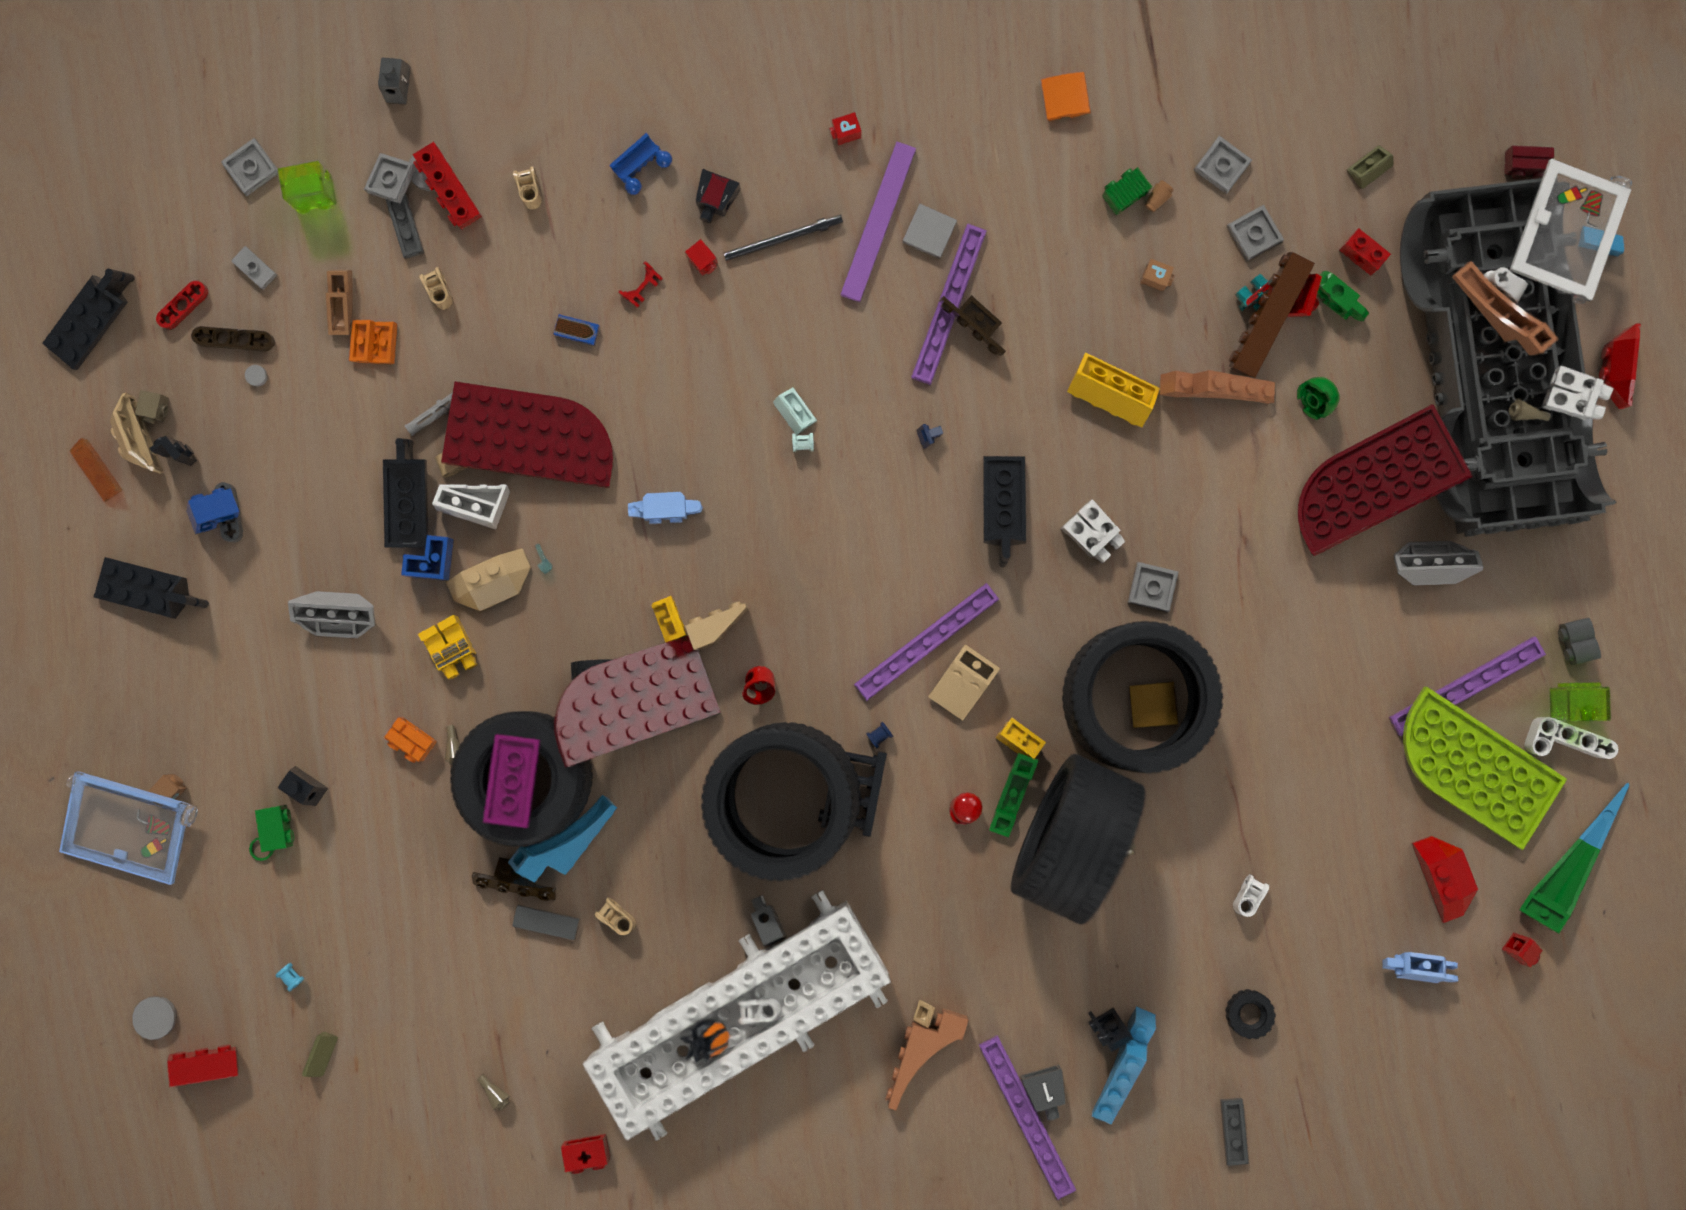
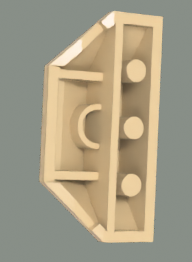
[110,393,164,474]
[446,548,531,611]

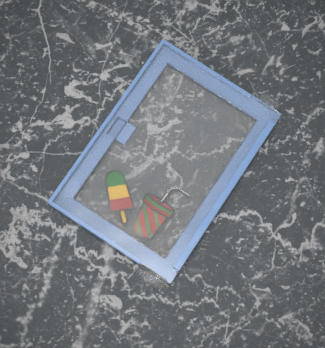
[59,771,198,885]

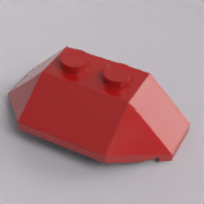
[1599,323,1641,409]
[1412,836,1478,923]

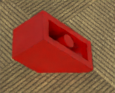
[1502,933,1543,968]

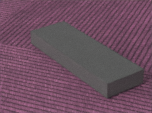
[385,194,425,259]
[512,905,580,940]
[1220,1098,1249,1166]

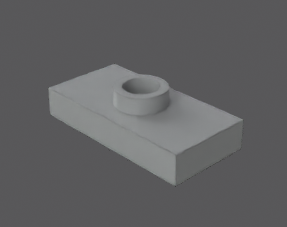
[231,246,277,290]

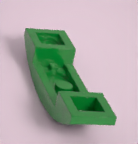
[989,753,1038,838]

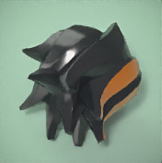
[680,1019,730,1063]

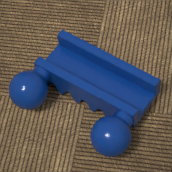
[609,133,672,195]

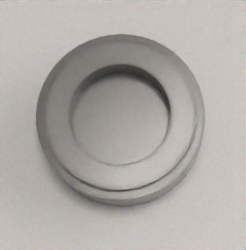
[245,365,268,387]

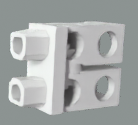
[1541,366,1613,420]
[1061,499,1125,563]

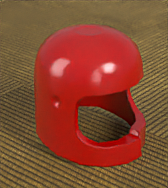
[742,666,775,705]
[949,792,983,825]

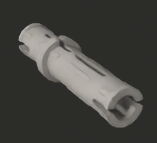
[404,392,453,436]

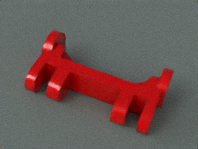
[618,261,663,308]

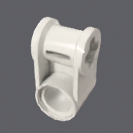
[1484,268,1528,304]
[1233,874,1269,917]
[738,998,781,1024]

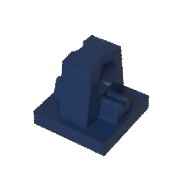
[916,424,944,449]

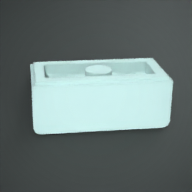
[773,388,817,435]

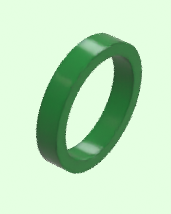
[249,837,274,861]

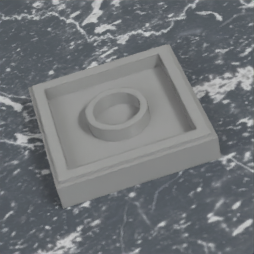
[1194,136,1252,194]
[221,138,280,196]
[364,153,416,204]
[903,204,957,259]
[1226,205,1284,261]
[1127,562,1178,612]

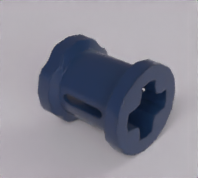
[866,721,894,749]

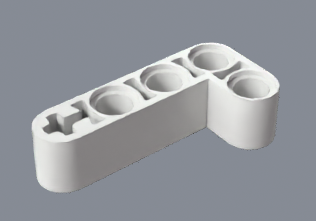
[1524,717,1618,759]

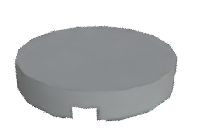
[132,996,177,1040]

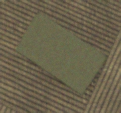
[1347,145,1394,189]
[302,1031,338,1077]

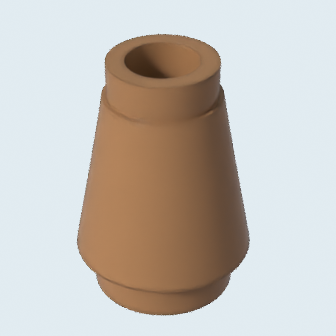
[1144,180,1174,213]

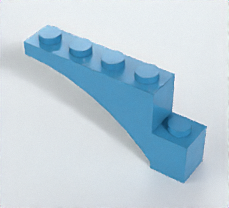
[508,795,617,883]
[1092,1007,1156,1125]

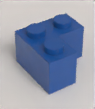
[186,488,239,535]
[401,535,454,581]

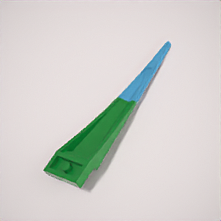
[1519,783,1629,934]

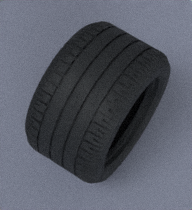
[450,711,593,847]

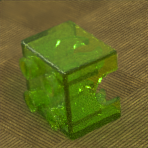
[278,161,337,214]
[1550,683,1611,721]

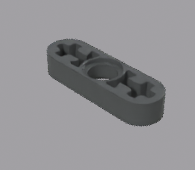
[214,482,243,543]

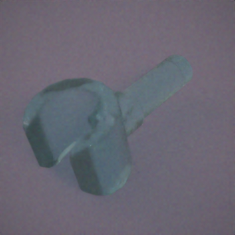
[535,544,552,574]

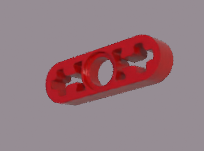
[156,280,208,330]

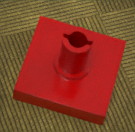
[1287,273,1322,317]

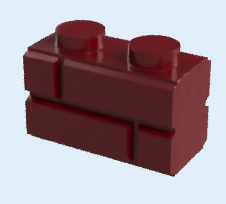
[1504,145,1554,179]

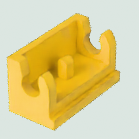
[651,596,688,643]
[995,718,1046,759]

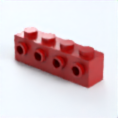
[412,141,483,229]

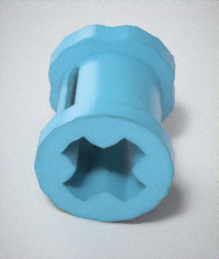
[275,963,305,992]

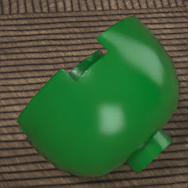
[1297,377,1340,420]

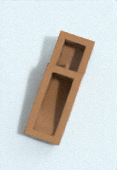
[326,270,353,335]

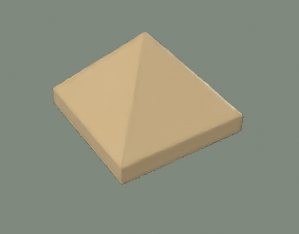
[913,1000,935,1028]

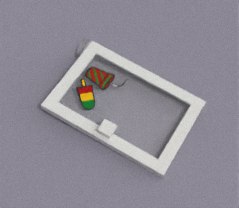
[1509,159,1632,304]

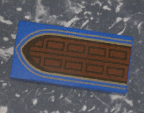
[554,314,600,346]

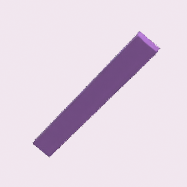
[841,142,916,302]
[911,224,987,385]
[854,583,999,701]
[1389,636,1546,736]
[979,1035,1076,1200]

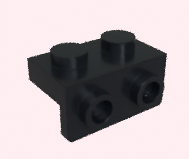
[150,436,197,466]
[1088,1008,1133,1052]

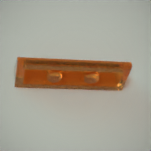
[70,438,122,502]

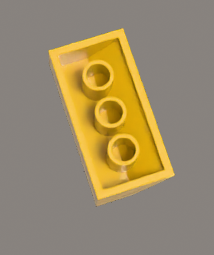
[1067,352,1160,428]

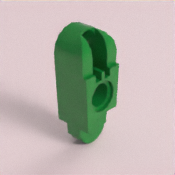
[1317,271,1369,322]

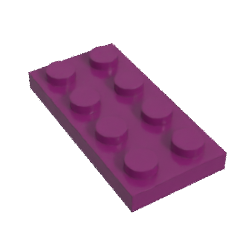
[483,734,541,828]

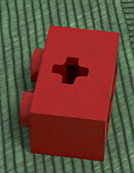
[1339,228,1391,276]
[561,1134,610,1174]

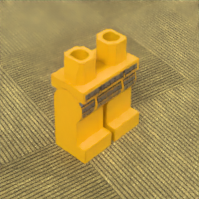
[418,615,477,680]

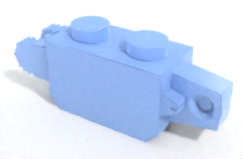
[628,492,703,524]
[1382,952,1458,983]

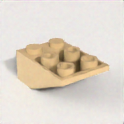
[685,601,749,651]
[928,644,1000,721]

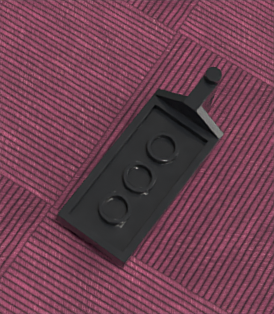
[42,268,135,370]
[383,438,428,548]
[983,456,1026,567]
[94,557,209,619]

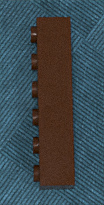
[1229,252,1315,378]

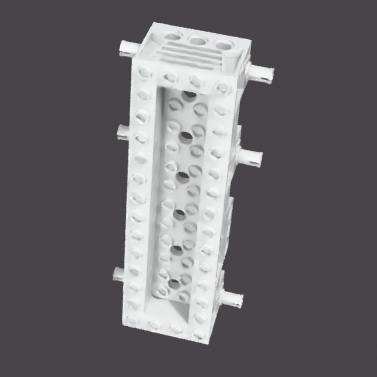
[583,890,890,1141]

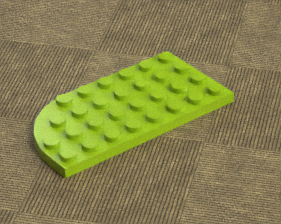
[1403,687,1567,850]

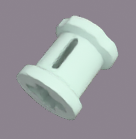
[792,433,814,452]

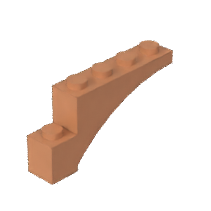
[1452,261,1558,356]
[1160,370,1275,404]
[885,1009,968,1110]

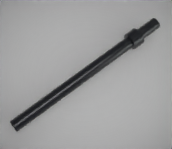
[723,214,843,261]

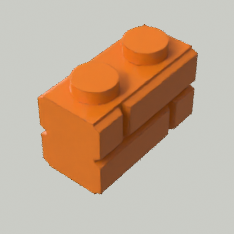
[384,717,437,763]

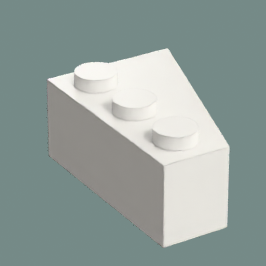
[432,485,510,530]

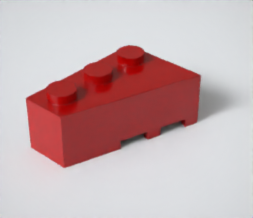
[167,1044,238,1087]

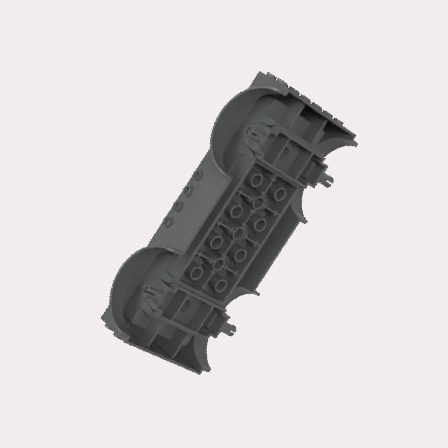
[1400,178,1616,537]

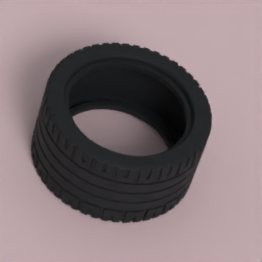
[1062,621,1223,773]
[701,722,861,881]
[1011,754,1146,925]

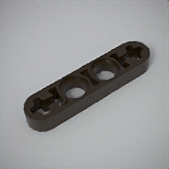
[191,326,275,351]

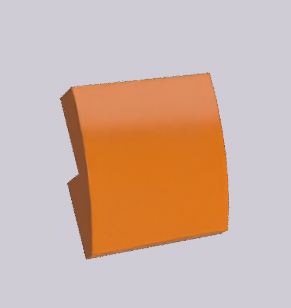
[1041,72,1091,121]
[349,320,397,364]

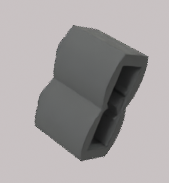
[1558,618,1601,665]

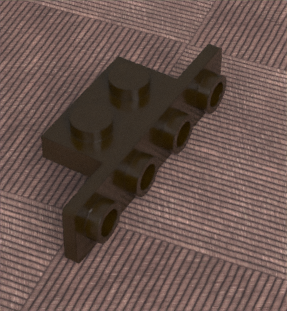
[939,295,1006,356]
[472,857,557,901]

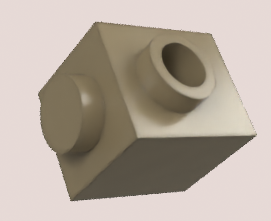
[135,390,169,424]

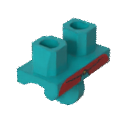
[1235,274,1270,311]

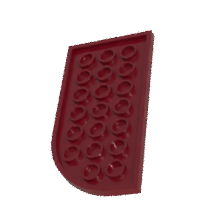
[441,381,613,488]
[1298,404,1473,556]

